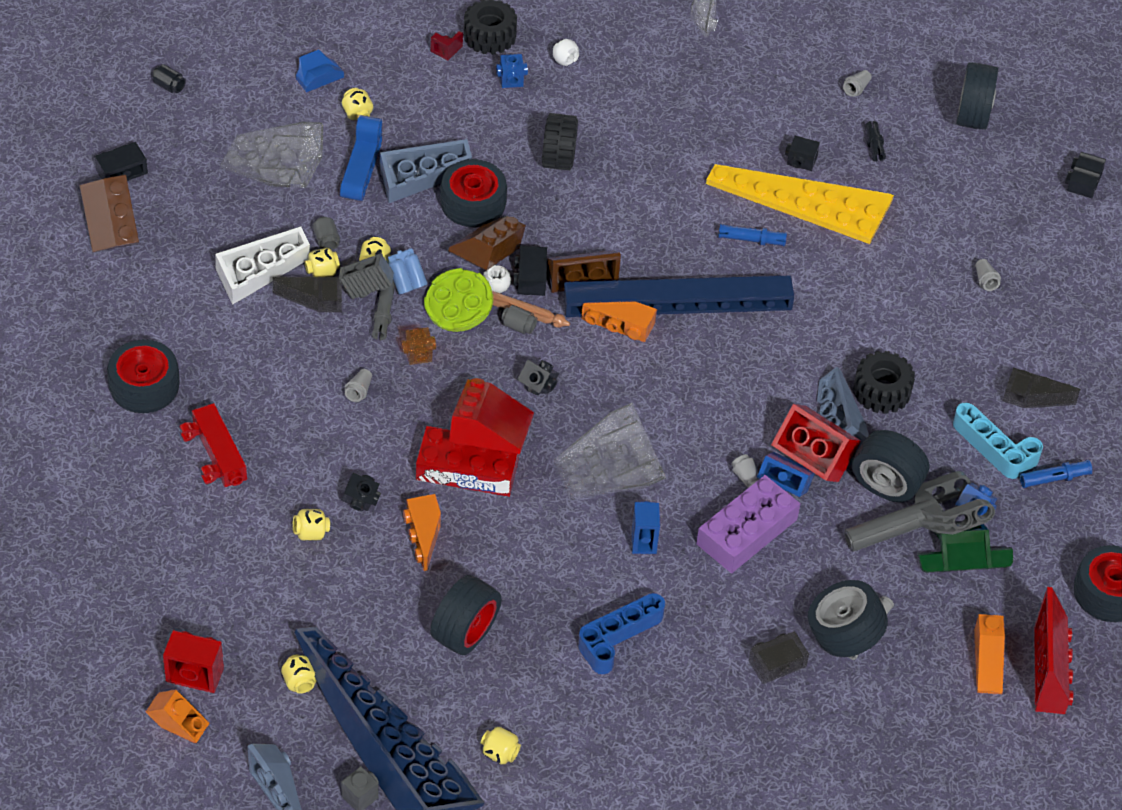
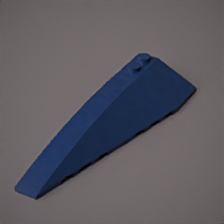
[294,627,485,810]

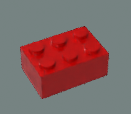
[771,404,861,482]

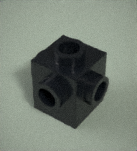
[517,359,559,395]
[341,473,381,511]

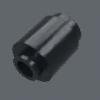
[152,64,186,93]

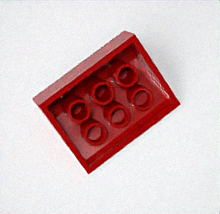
[449,378,534,454]
[1034,587,1073,714]

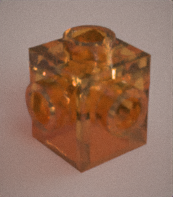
[402,327,436,365]

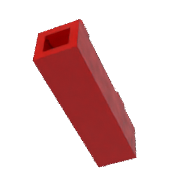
[180,403,247,487]

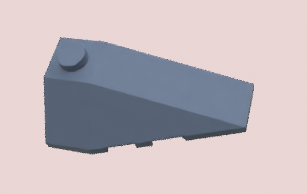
[817,367,869,451]
[248,743,302,810]

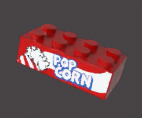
[416,426,520,497]

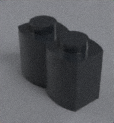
[1065,152,1106,198]

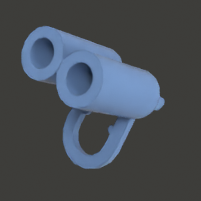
[388,248,428,295]

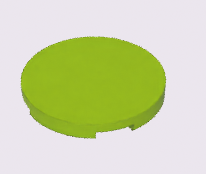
[424,268,493,332]

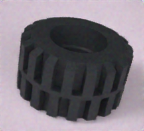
[464,0,517,55]
[542,113,578,171]
[853,351,915,414]

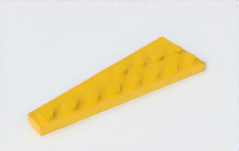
[706,164,894,244]

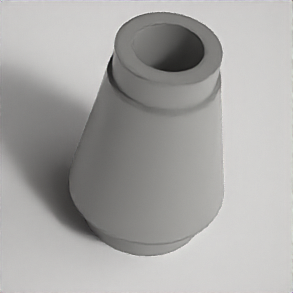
[843,70,872,97]
[975,259,1001,291]
[345,369,372,402]
[731,454,760,488]

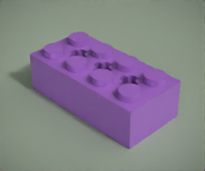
[696,475,800,574]

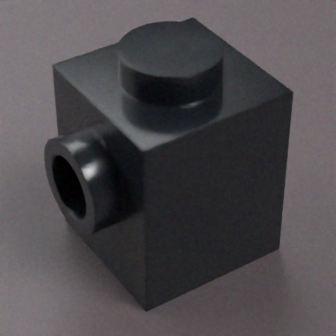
[785,135,820,171]

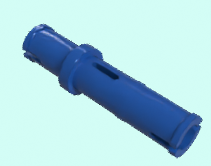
[719,224,787,247]
[1020,460,1092,488]

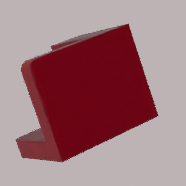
[431,31,463,61]

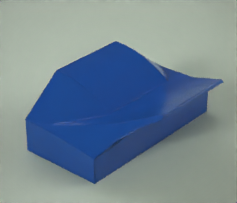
[296,49,344,92]

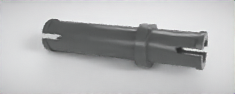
[372,281,395,340]

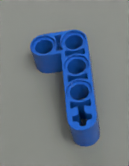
[340,115,382,201]
[578,593,665,674]

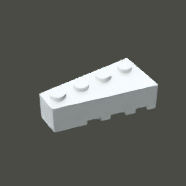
[215,227,310,305]

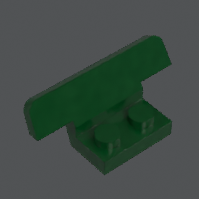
[918,524,1013,573]

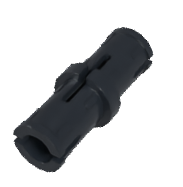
[865,121,886,162]

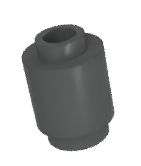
[313,217,340,250]
[502,305,538,334]

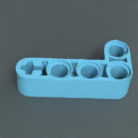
[953,403,1043,479]

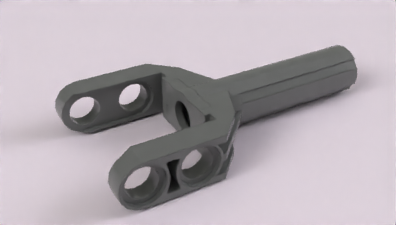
[844,471,995,552]

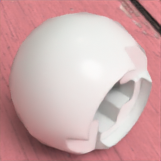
[553,39,579,66]
[483,265,511,293]

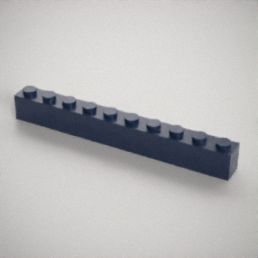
[564,275,794,317]

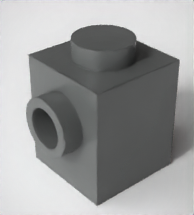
[341,766,379,810]

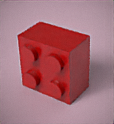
[163,630,224,694]

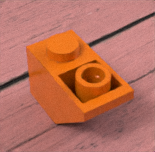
[146,690,210,743]

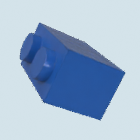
[757,452,815,497]
[632,501,660,554]

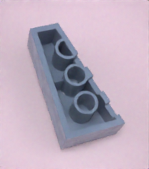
[380,139,472,203]

